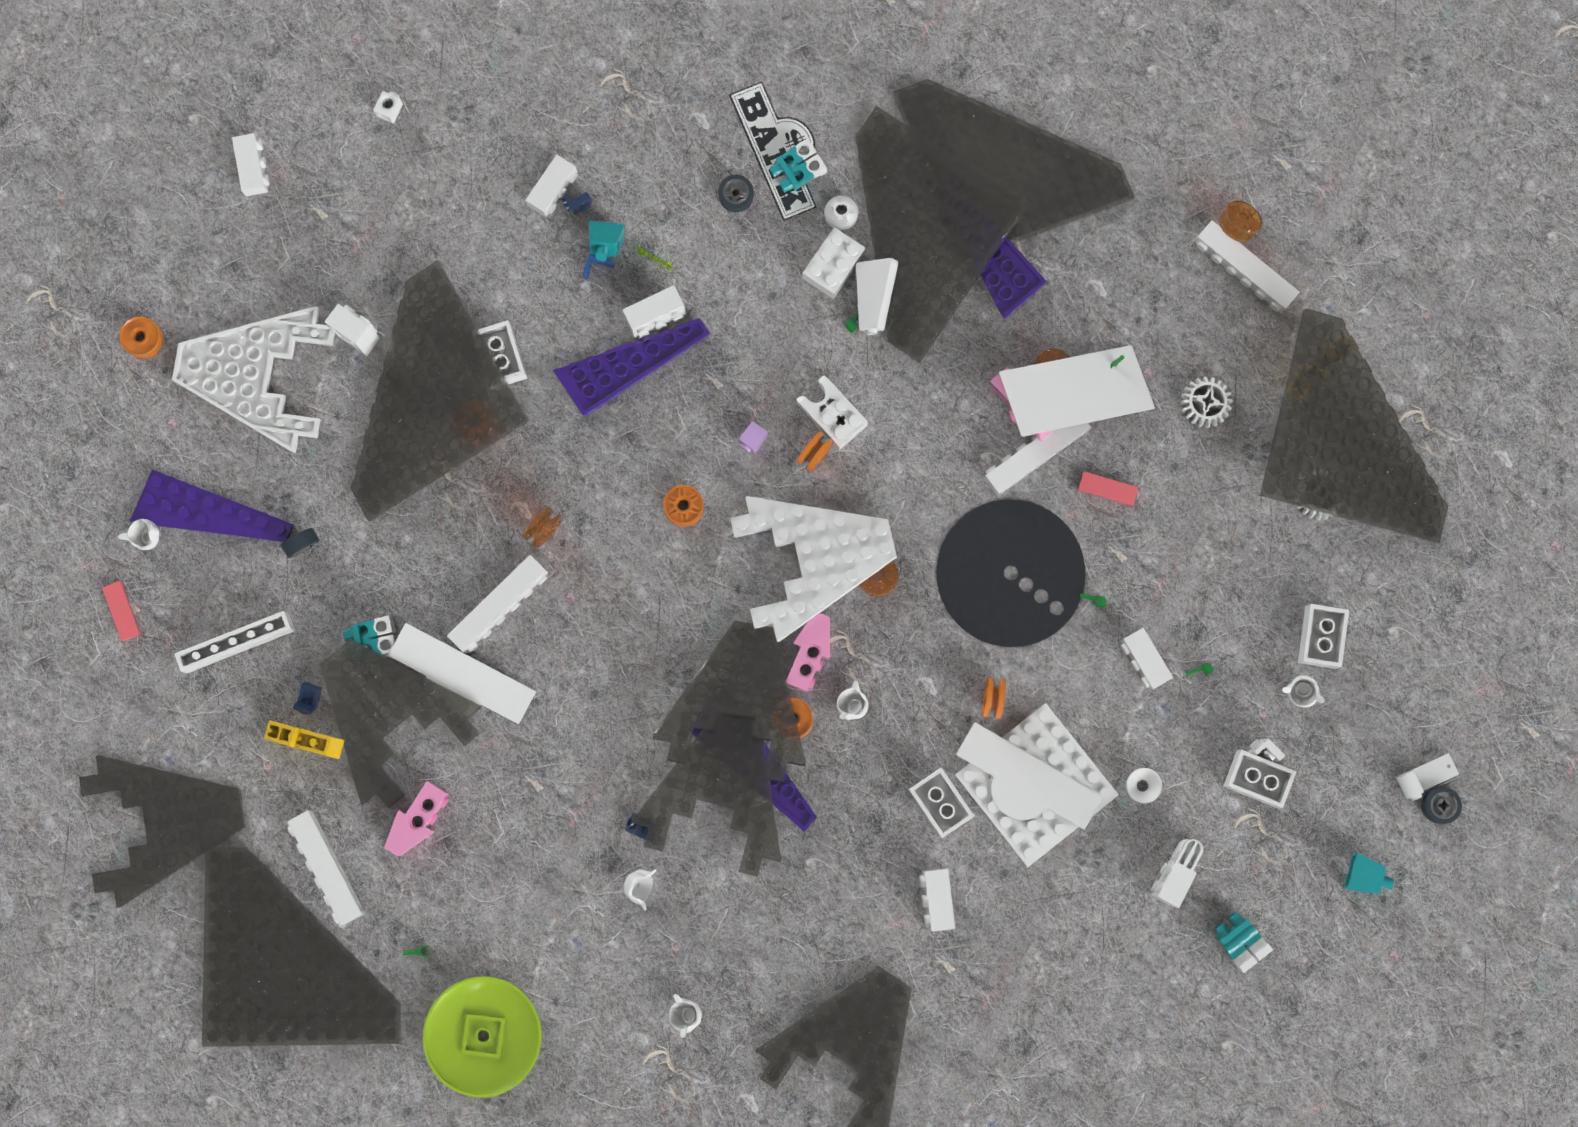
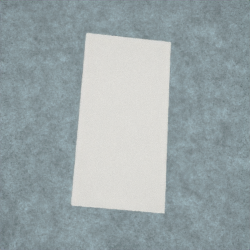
[999,345,1155,437]

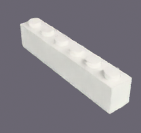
[1194,220,1300,313]
[984,423,1091,497]
[447,555,548,654]
[174,611,296,673]
[287,810,366,926]

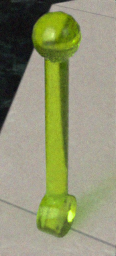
[637,247,673,269]

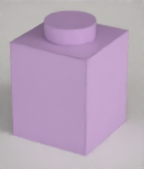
[739,421,768,454]

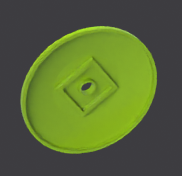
[423,976,542,1098]

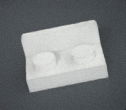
[1248,738,1285,761]

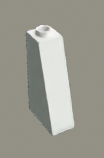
[856,258,898,335]

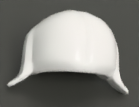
[118,519,159,550]
[1282,675,1324,708]
[836,680,869,720]
[624,869,656,911]
[669,994,702,1038]

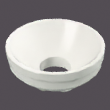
[824,196,858,230]
[1126,768,1162,803]

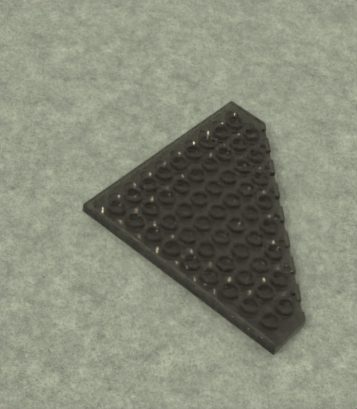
[893,79,1135,263]
[855,106,1028,363]
[350,260,529,521]
[1260,308,1448,543]
[202,847,401,1047]

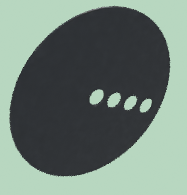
[936,499,1086,647]

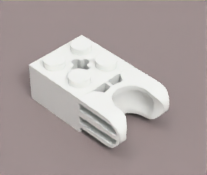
[796,376,868,451]
[1151,839,1203,908]

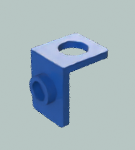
[583,254,615,280]

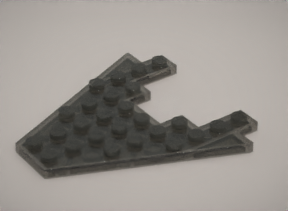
[653,621,806,782]
[320,639,482,808]
[631,705,781,877]
[79,755,246,908]
[755,966,912,1127]

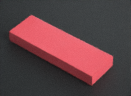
[1078,471,1139,507]
[102,581,141,641]

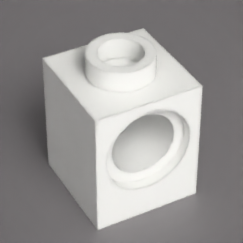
[373,91,403,124]

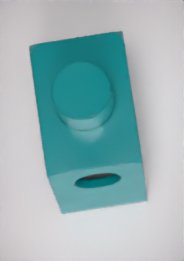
[589,220,625,261]
[1343,853,1394,894]

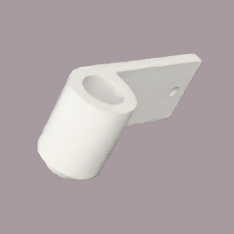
[1396,753,1459,801]

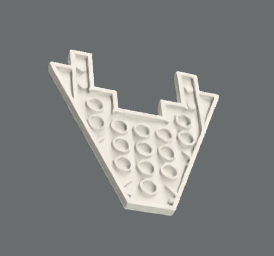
[172,306,335,453]
[730,496,897,642]

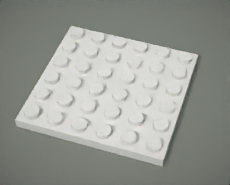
[955,703,1119,867]

